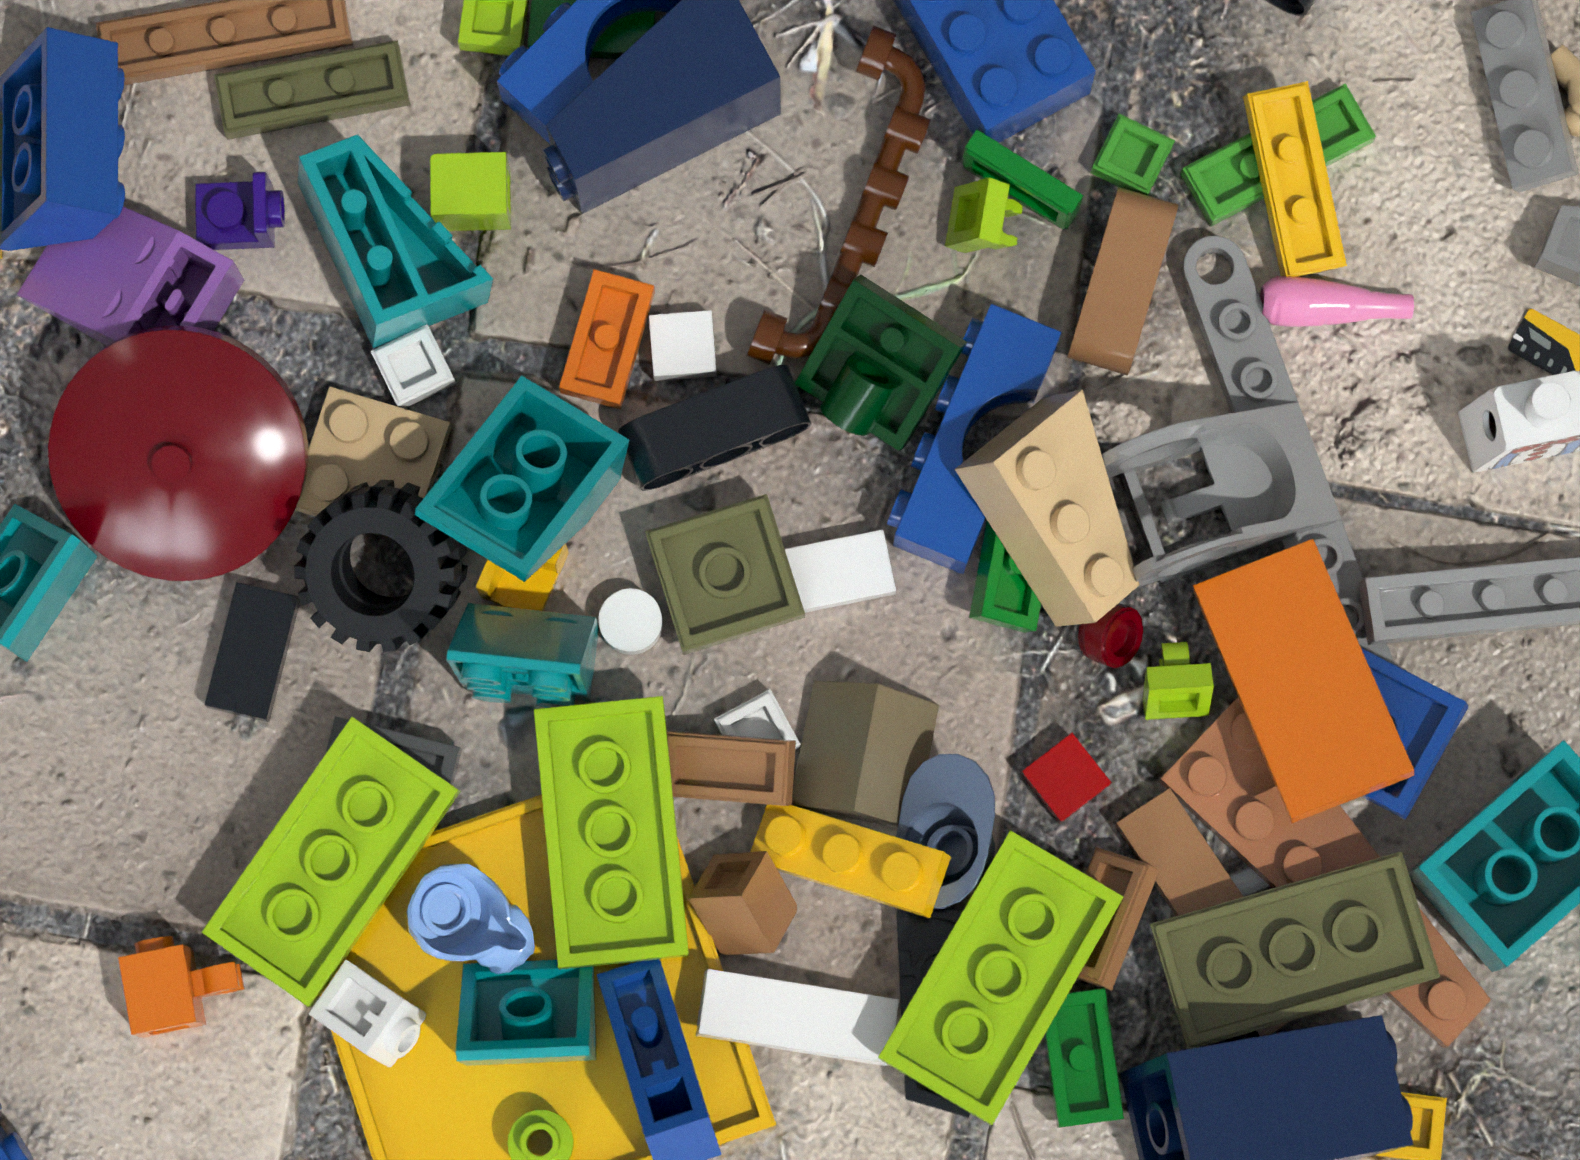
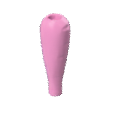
[1260,276,1414,327]

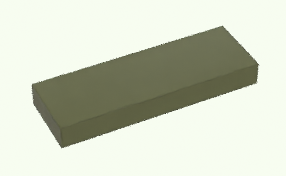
[214,40,411,140]

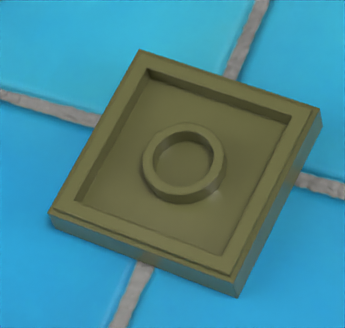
[645,494,805,655]

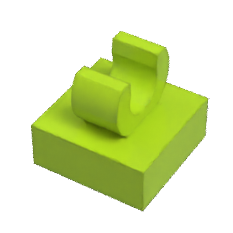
[945,177,1023,253]
[1142,642,1214,720]

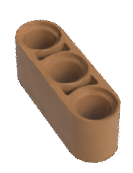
[1067,187,1178,376]

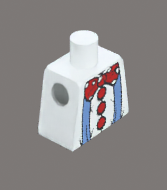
[1458,371,1580,473]

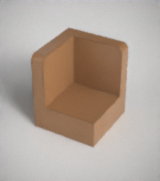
[688,851,797,955]

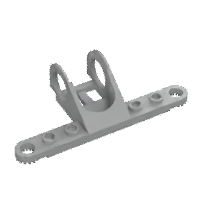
[1102,236,1395,665]

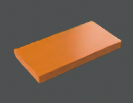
[1193,539,1414,823]

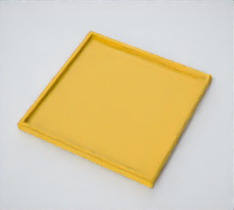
[320,794,776,1160]

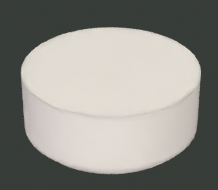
[598,588,663,655]

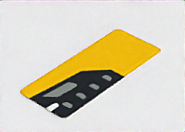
[1508,309,1580,375]

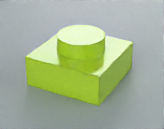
[458,0,529,56]

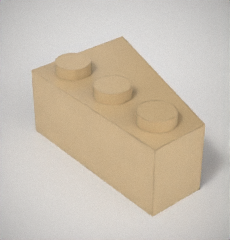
[955,389,1139,627]

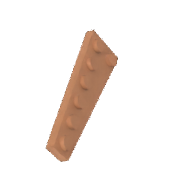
[1158,697,1491,1048]

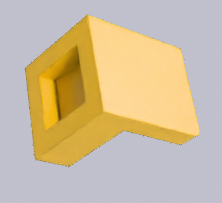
[476,544,569,611]

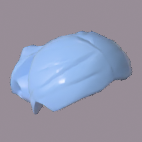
[407,863,535,974]

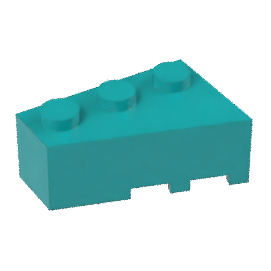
[297,134,493,348]

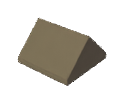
[792,681,939,828]

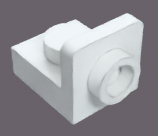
[309,960,427,1068]

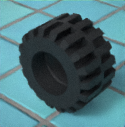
[294,480,468,652]

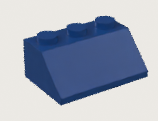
[0,27,125,251]

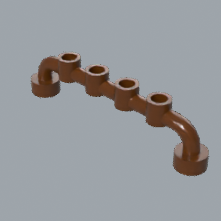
[746,25,931,365]

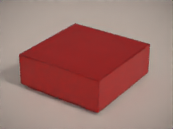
[1020,733,1112,824]

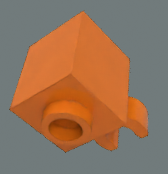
[118,936,245,1038]

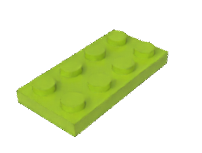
[534,696,689,970]
[201,717,461,1007]
[878,830,1124,1126]

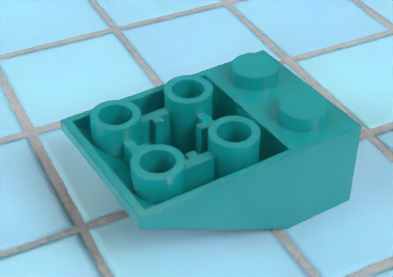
[446,603,599,708]

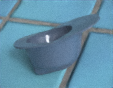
[896,754,996,909]

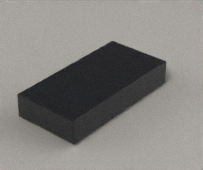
[204,582,301,722]

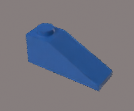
[597,959,722,1160]

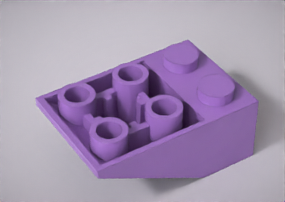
[17,206,244,346]

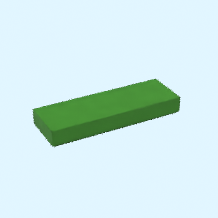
[1180,83,1376,227]

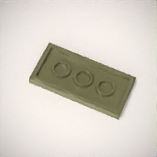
[1150,851,1441,1049]

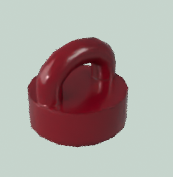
[1078,603,1143,668]

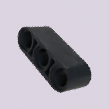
[618,365,812,491]

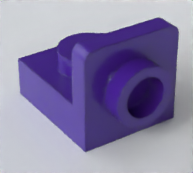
[195,172,285,250]

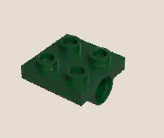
[795,274,967,451]

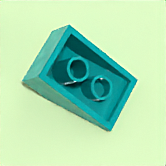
[415,375,630,582]

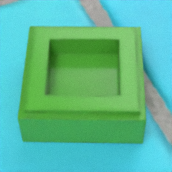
[1090,114,1175,195]

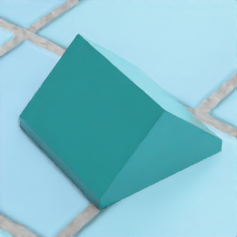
[0,503,98,662]
[456,960,597,1066]

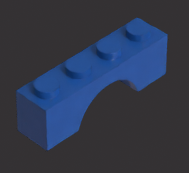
[497,0,681,144]
[887,304,1062,574]

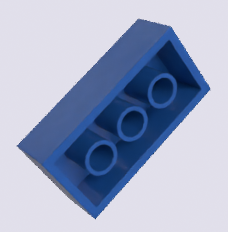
[893,0,1096,143]

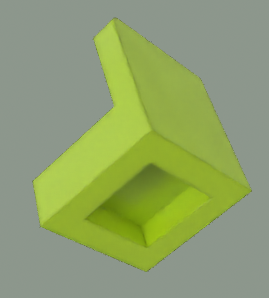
[430,152,511,231]

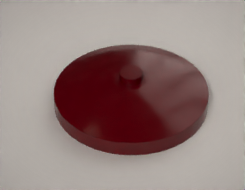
[48,325,308,581]

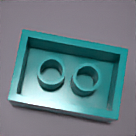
[1408,740,1580,972]

